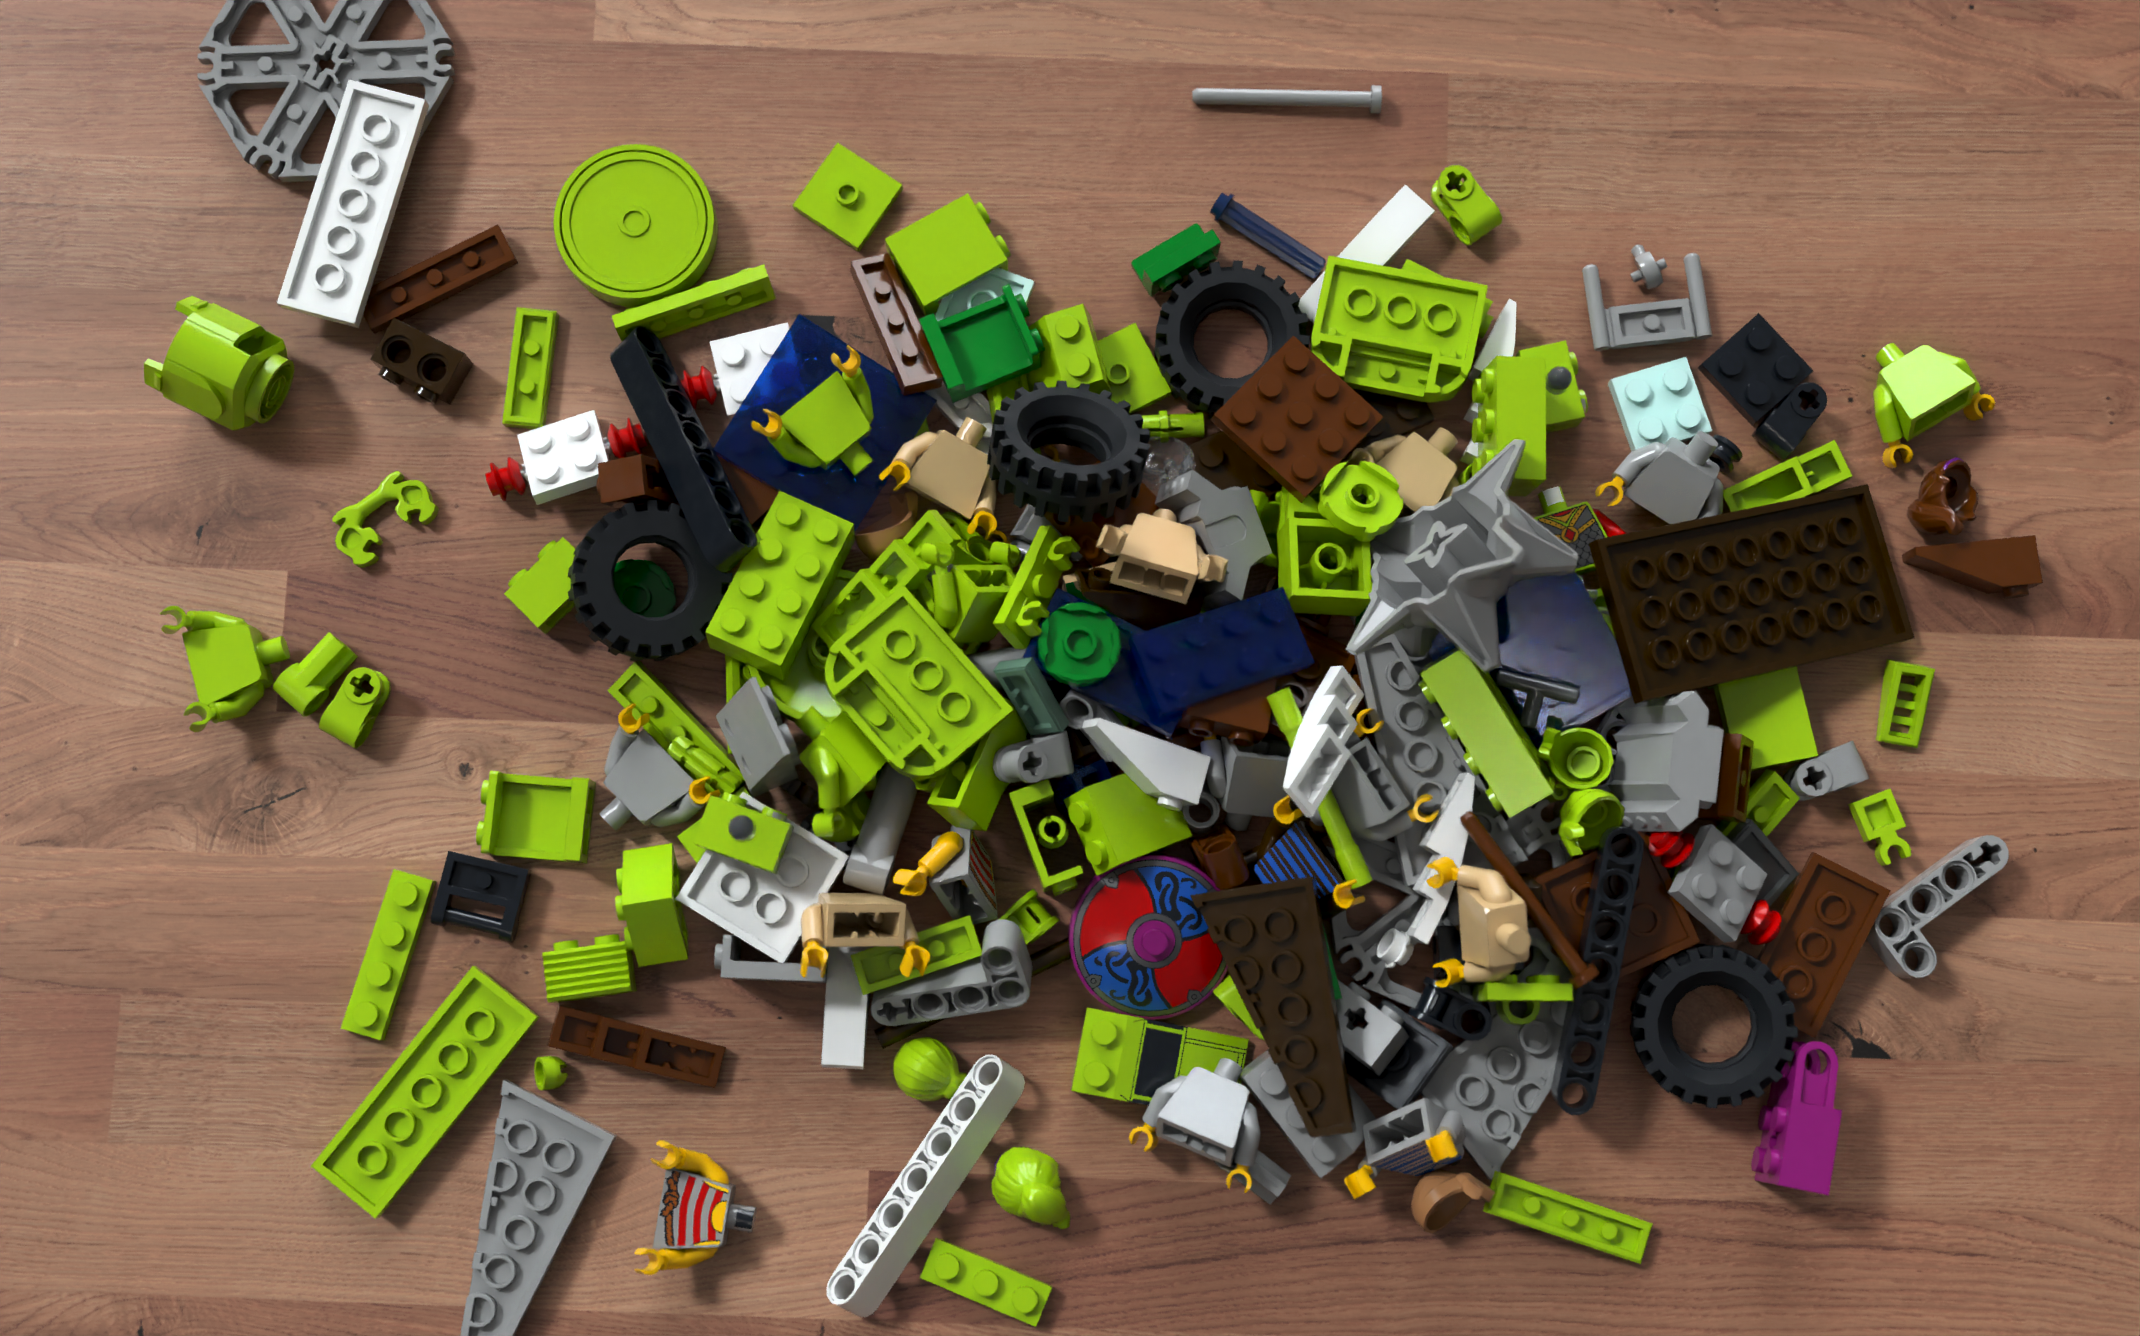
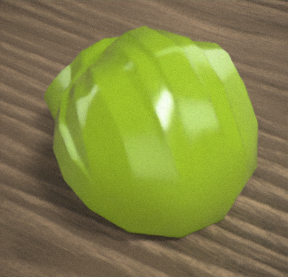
[1538,727,1614,790]
[1559,789,1624,857]
[893,1037,968,1101]

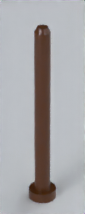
[1460,811,1599,989]

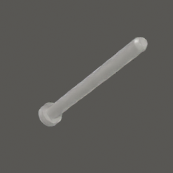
[1192,85,1382,113]

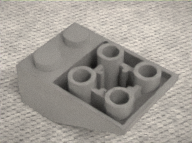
[716,677,801,798]

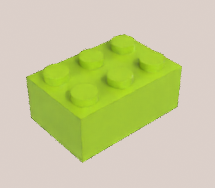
[1472,356,1546,496]

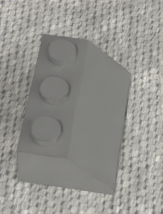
[1239,1048,1376,1178]

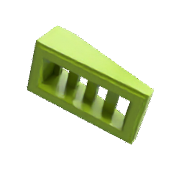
[1876,659,1935,748]

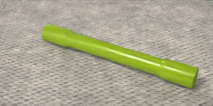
[1266,687,1373,889]

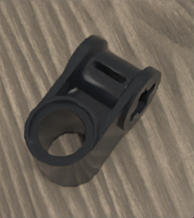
[1751,382,1827,461]
[1408,976,1492,1041]

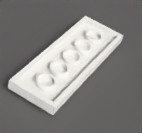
[277,80,429,328]

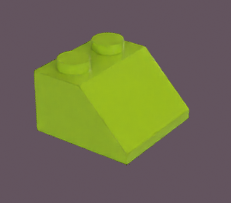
[1026,304,1111,394]

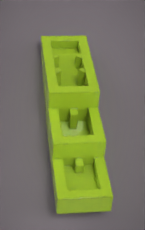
[811,510,962,648]

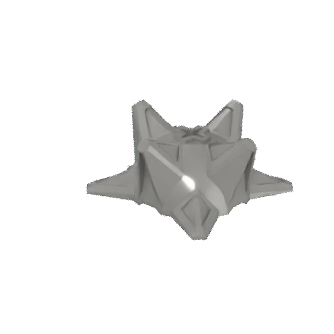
[1346,439,1578,672]

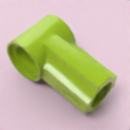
[273,632,358,717]

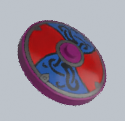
[1068,853,1228,1020]

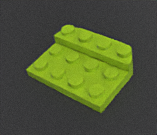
[1311,255,1488,402]
[825,585,1013,781]

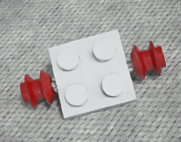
[680,322,837,421]
[485,410,648,505]

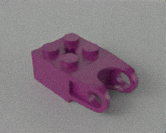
[1751,1041,1842,1195]

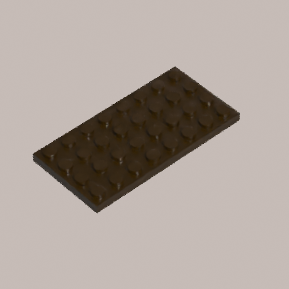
[1589,484,1914,704]

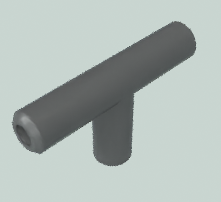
[1495,670,1580,729]

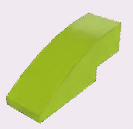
[1723,440,1852,512]

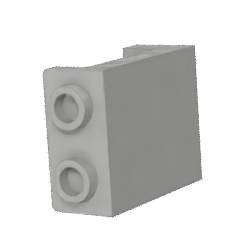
[714,935,829,983]

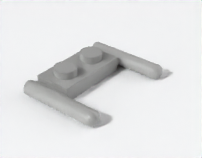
[1582,253,1712,351]

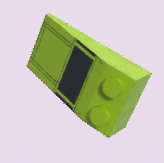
[1071,1007,1249,1105]

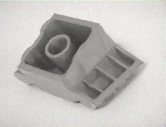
[1155,470,1272,612]
[1607,691,1724,832]

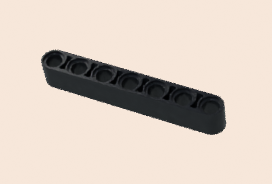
[610,326,758,572]
[1551,826,1644,1115]

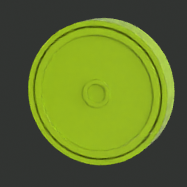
[554,144,718,307]

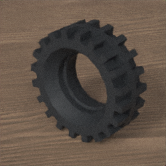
[1154,260,1310,419]
[987,381,1150,522]
[568,500,732,662]
[1630,944,1798,1108]

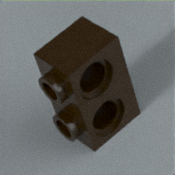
[370,318,473,405]

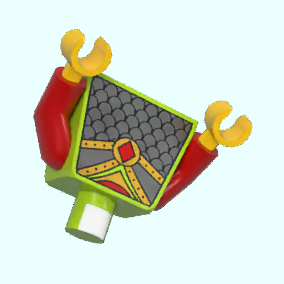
[1525,486,1626,596]

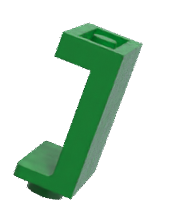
[919,284,1045,403]

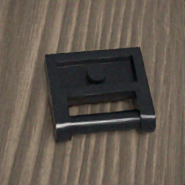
[431,851,532,943]

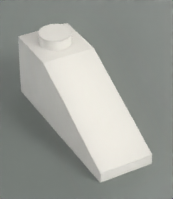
[1082,718,1211,811]

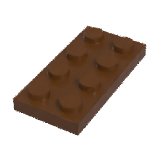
[1737,852,1891,1038]

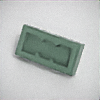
[993,657,1069,735]

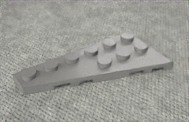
[1354,633,1528,886]
[1420,961,1619,1182]
[460,1080,617,1336]

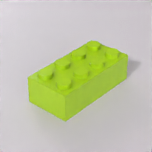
[705,490,855,681]
[1419,647,1556,818]

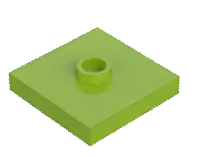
[793,142,903,252]
[1098,323,1172,415]

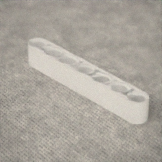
[826,1054,1025,1317]

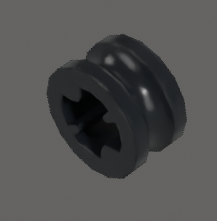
[1709,435,1743,473]

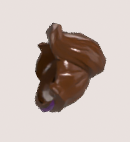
[1907,457,1978,535]

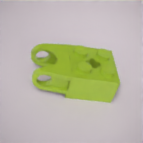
[1276,486,1372,616]

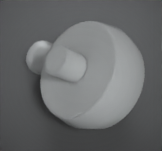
[1630,244,1667,289]

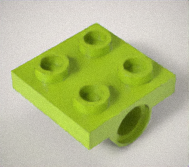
[1473,975,1573,1025]

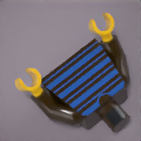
[1253,795,1365,919]

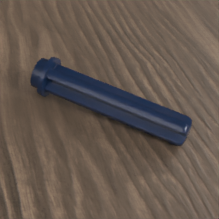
[1210,192,1326,279]

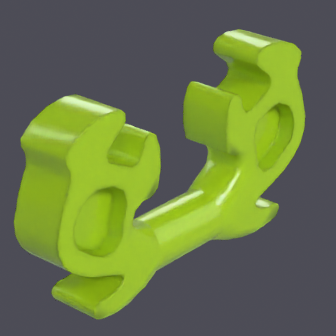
[332,471,439,568]

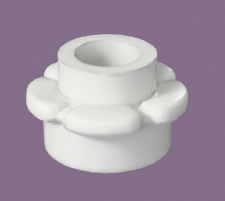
[1376,928,1414,968]

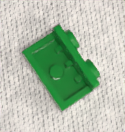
[1131,224,1221,297]

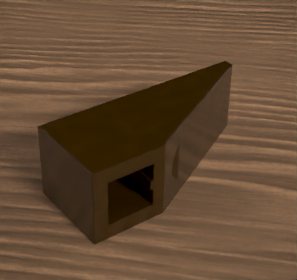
[1075,567,1204,639]

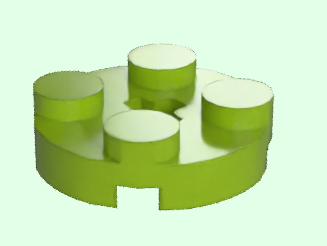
[1318,461,1403,542]

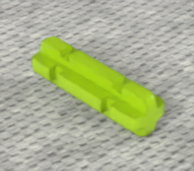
[667,736,742,794]

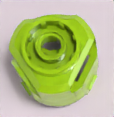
[144,296,294,431]

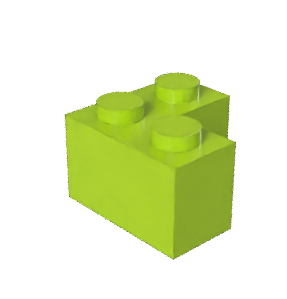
[615,843,688,967]

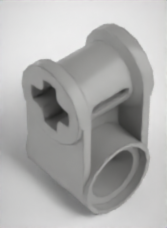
[993,730,1075,783]
[1783,741,1869,801]

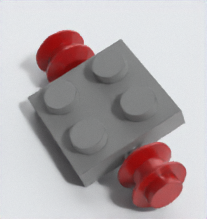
[1648,824,1782,945]

